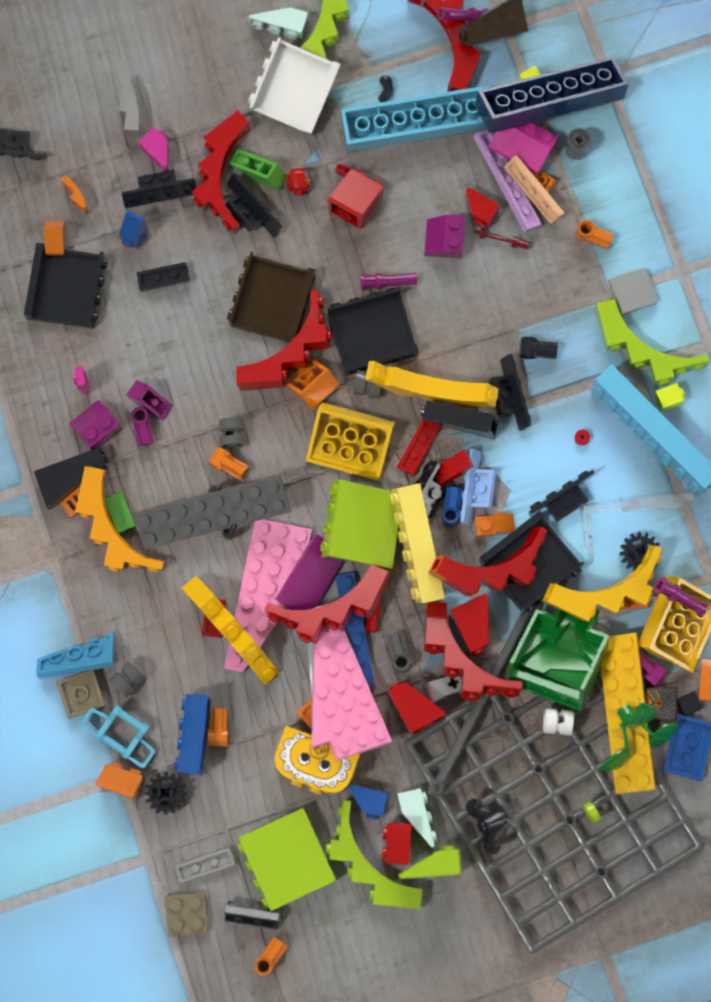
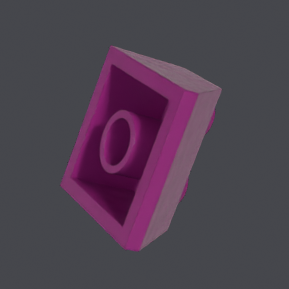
[424,215,465,259]
[69,400,122,450]

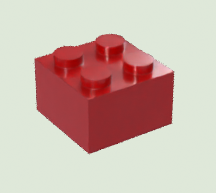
[382,823,411,865]

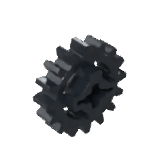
[619,532,662,572]
[144,772,188,815]

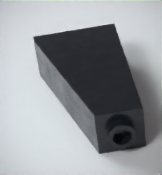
[421,400,499,440]
[34,448,109,510]

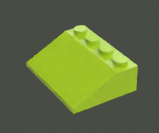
[398,846,461,879]

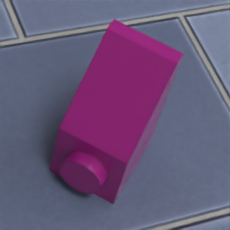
[126,380,173,420]

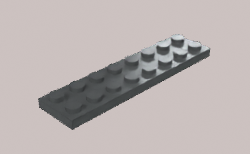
[133,474,291,550]

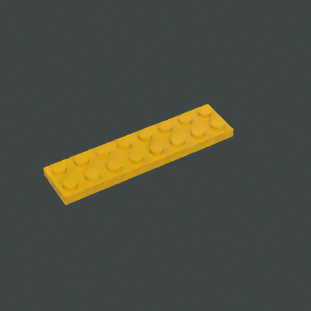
[601,633,656,794]

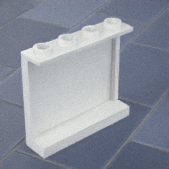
[248,37,340,135]

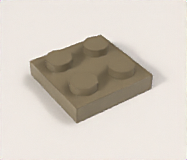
[56,670,106,719]
[165,893,208,936]

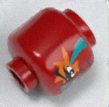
[286,168,311,196]

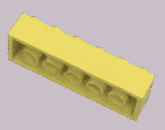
[389,483,445,603]

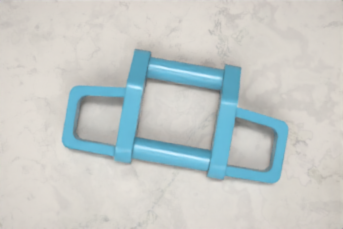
[80,704,155,768]

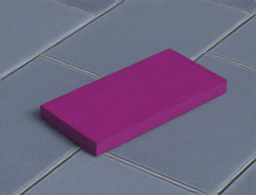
[275,534,343,610]

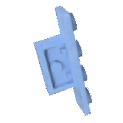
[459,448,496,526]

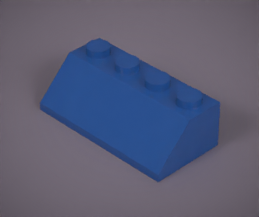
[175,694,211,776]

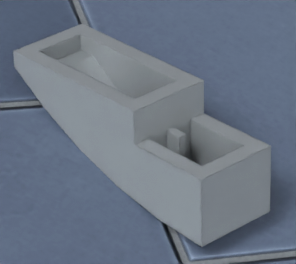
[119,76,141,137]

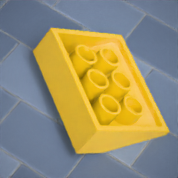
[306,402,395,481]
[638,576,711,673]

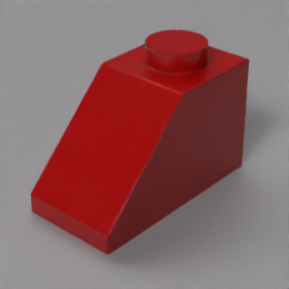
[465,187,500,229]

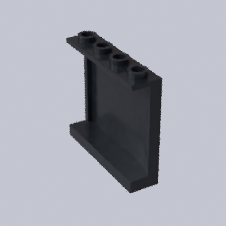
[24,243,108,329]
[327,288,419,376]
[479,511,584,614]

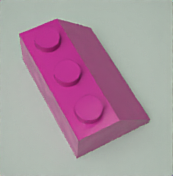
[488,123,558,174]

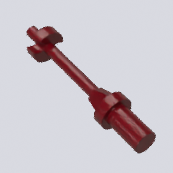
[474,228,530,250]

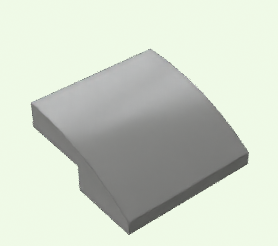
[608,268,659,315]

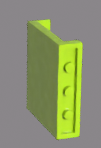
[321,480,399,570]
[237,808,336,911]

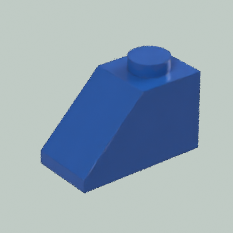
[119,210,148,249]
[349,784,388,820]

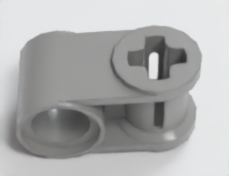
[424,676,461,703]

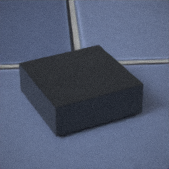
[677,691,703,716]

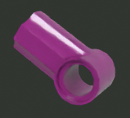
[131,407,155,447]
[639,651,668,688]

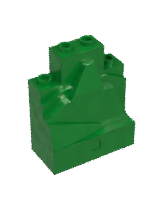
[508,609,609,711]

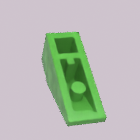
[228,148,287,191]

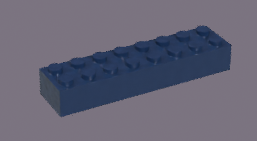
[475,56,629,133]

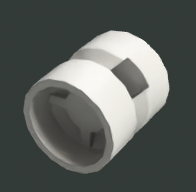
[543,708,574,736]

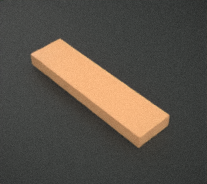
[504,155,564,224]

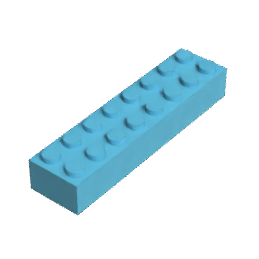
[341,86,488,152]
[591,364,711,496]

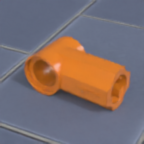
[575,220,614,250]
[208,447,249,481]
[208,708,228,747]
[255,937,288,976]

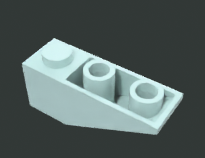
[249,7,309,40]
[398,788,437,848]

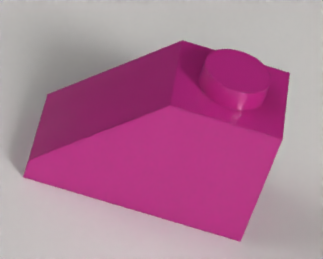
[138,127,169,171]

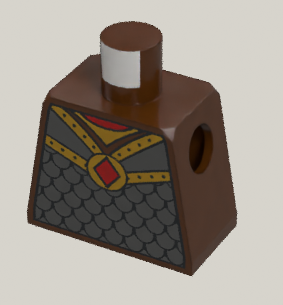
[644,686,678,724]

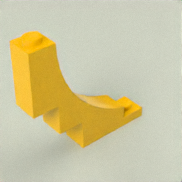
[365,361,499,408]

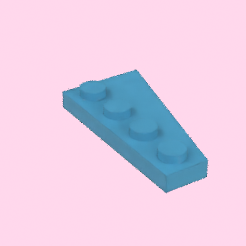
[36,631,115,679]

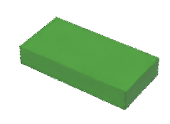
[105,491,136,534]

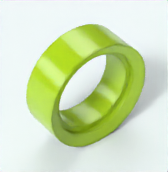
[583,801,601,824]

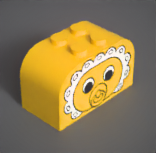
[275,726,360,795]

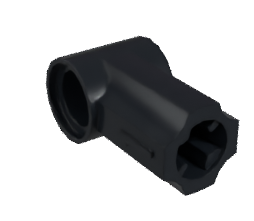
[519,336,558,359]

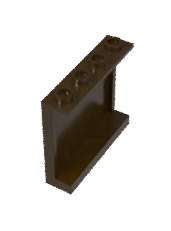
[227,252,316,343]

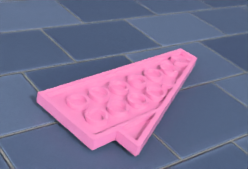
[224,520,312,673]
[311,603,392,761]

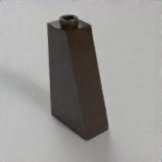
[458,0,529,47]

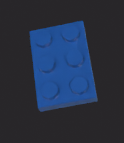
[662,714,711,782]

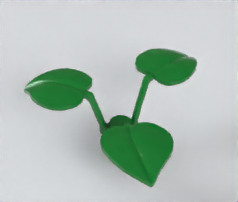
[598,702,678,771]

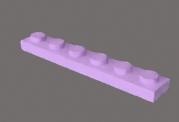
[473,130,542,232]

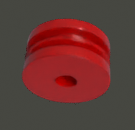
[335,164,351,177]
[574,429,590,446]

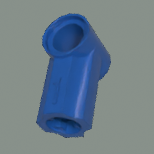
[442,487,463,527]

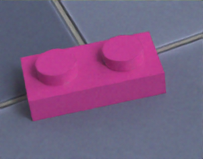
[73,366,91,395]

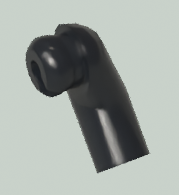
[378,75,394,103]

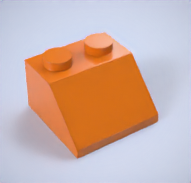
[285,357,340,410]
[96,762,145,799]

